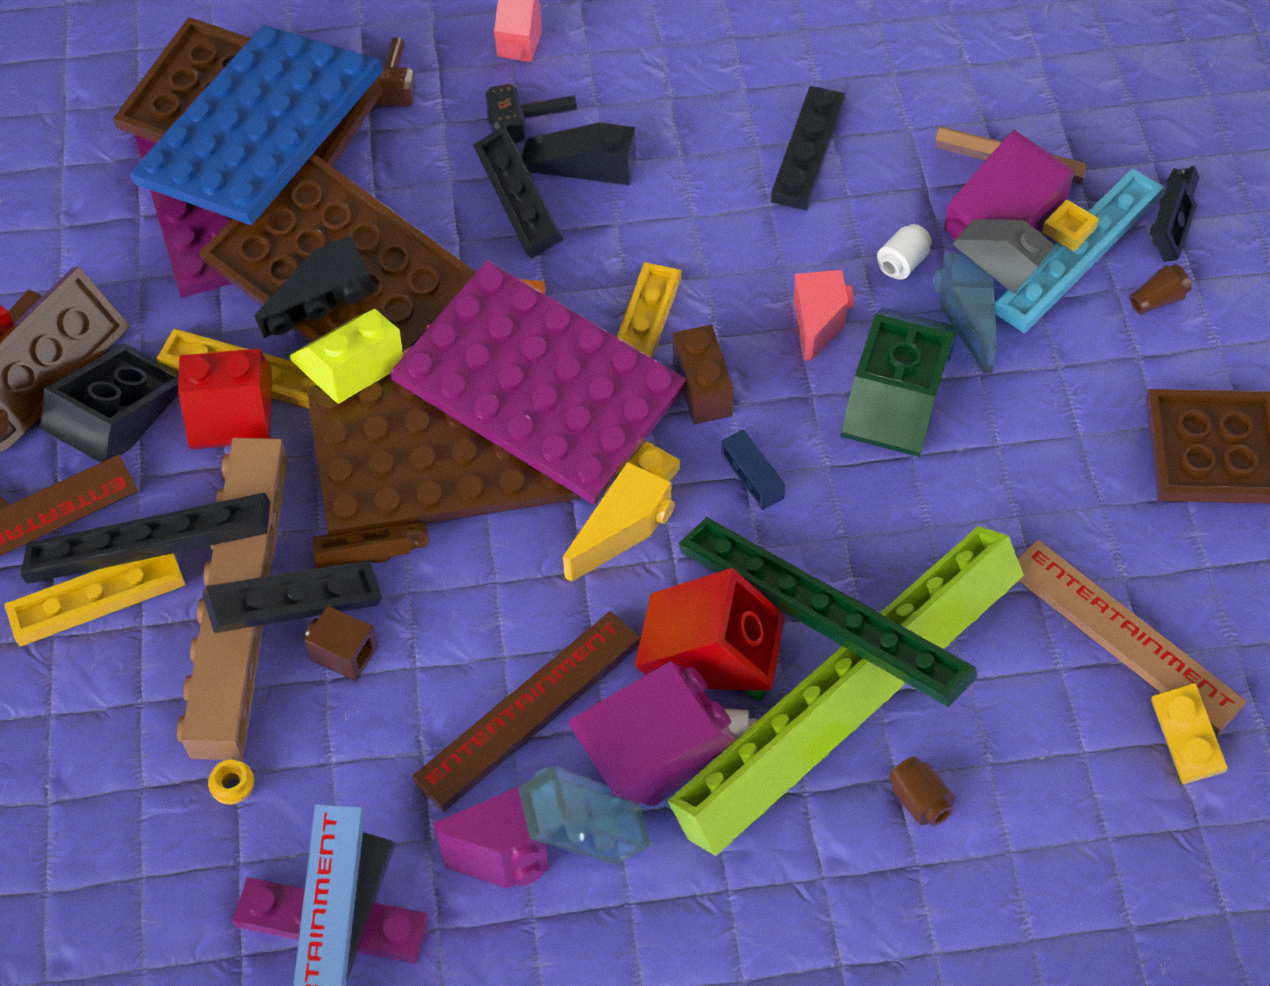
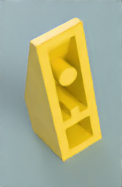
[563,462,675,581]

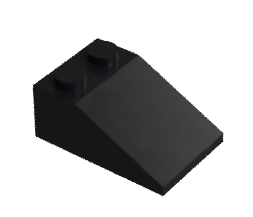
[40,344,179,462]

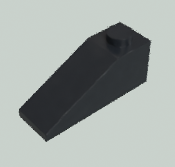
[522,122,636,185]

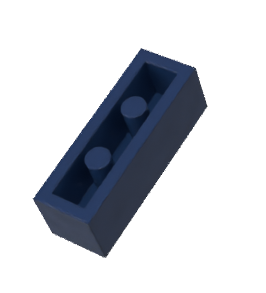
[721,429,785,510]

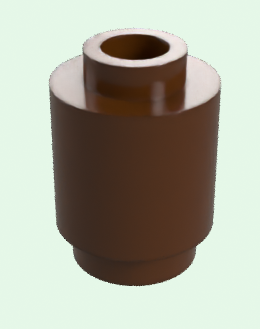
[889,756,955,826]

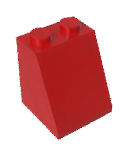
[634,568,785,691]

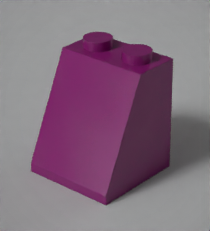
[944,129,1074,240]
[568,661,737,807]

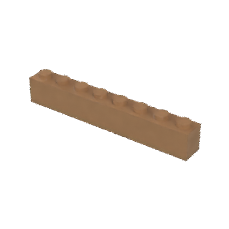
[177,438,288,760]

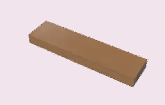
[935,127,1087,185]

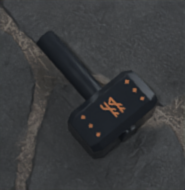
[485,84,577,143]

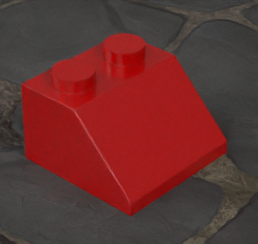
[178,348,272,450]

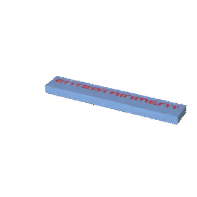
[293,804,365,986]

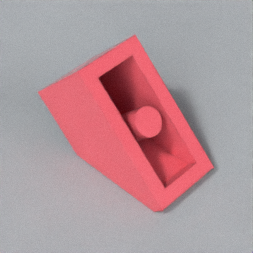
[494,0,542,62]
[793,270,854,361]

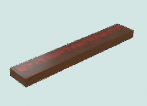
[0,454,138,556]
[412,611,641,812]

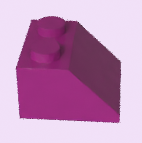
[433,786,549,889]

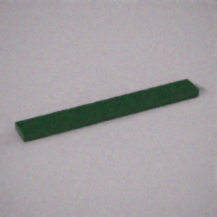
[679,517,977,708]

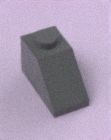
[953,219,1055,294]

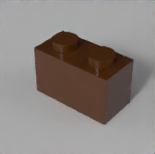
[673,324,734,425]

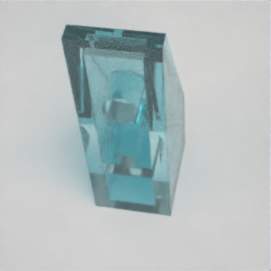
[933,253,997,373]

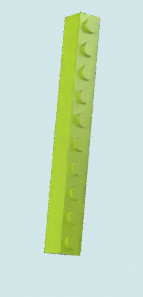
[668,526,1024,856]

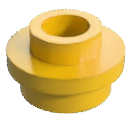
[208,759,255,804]

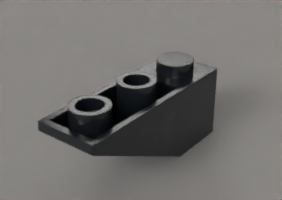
[254,235,374,338]

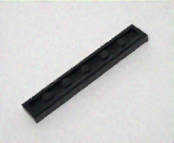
[20,493,271,584]

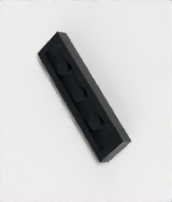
[771,86,845,211]
[473,125,564,259]
[202,560,382,633]

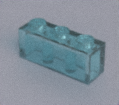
[518,766,651,865]

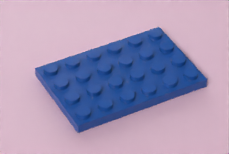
[129,25,384,225]

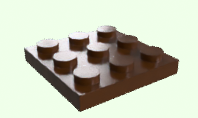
[1146,389,1270,504]

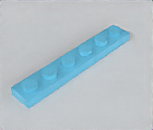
[993,168,1164,334]

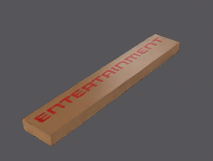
[1018,540,1247,737]

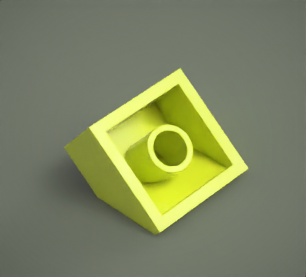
[290,309,403,404]

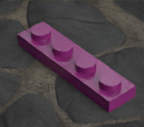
[232,877,429,964]

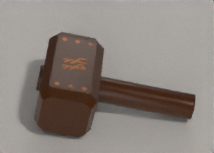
[375,37,416,107]

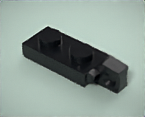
[1150,166,1200,262]

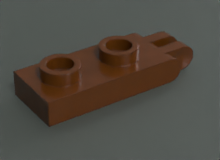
[312,522,429,569]

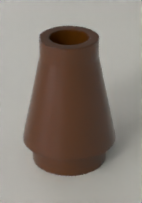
[1129,264,1192,315]

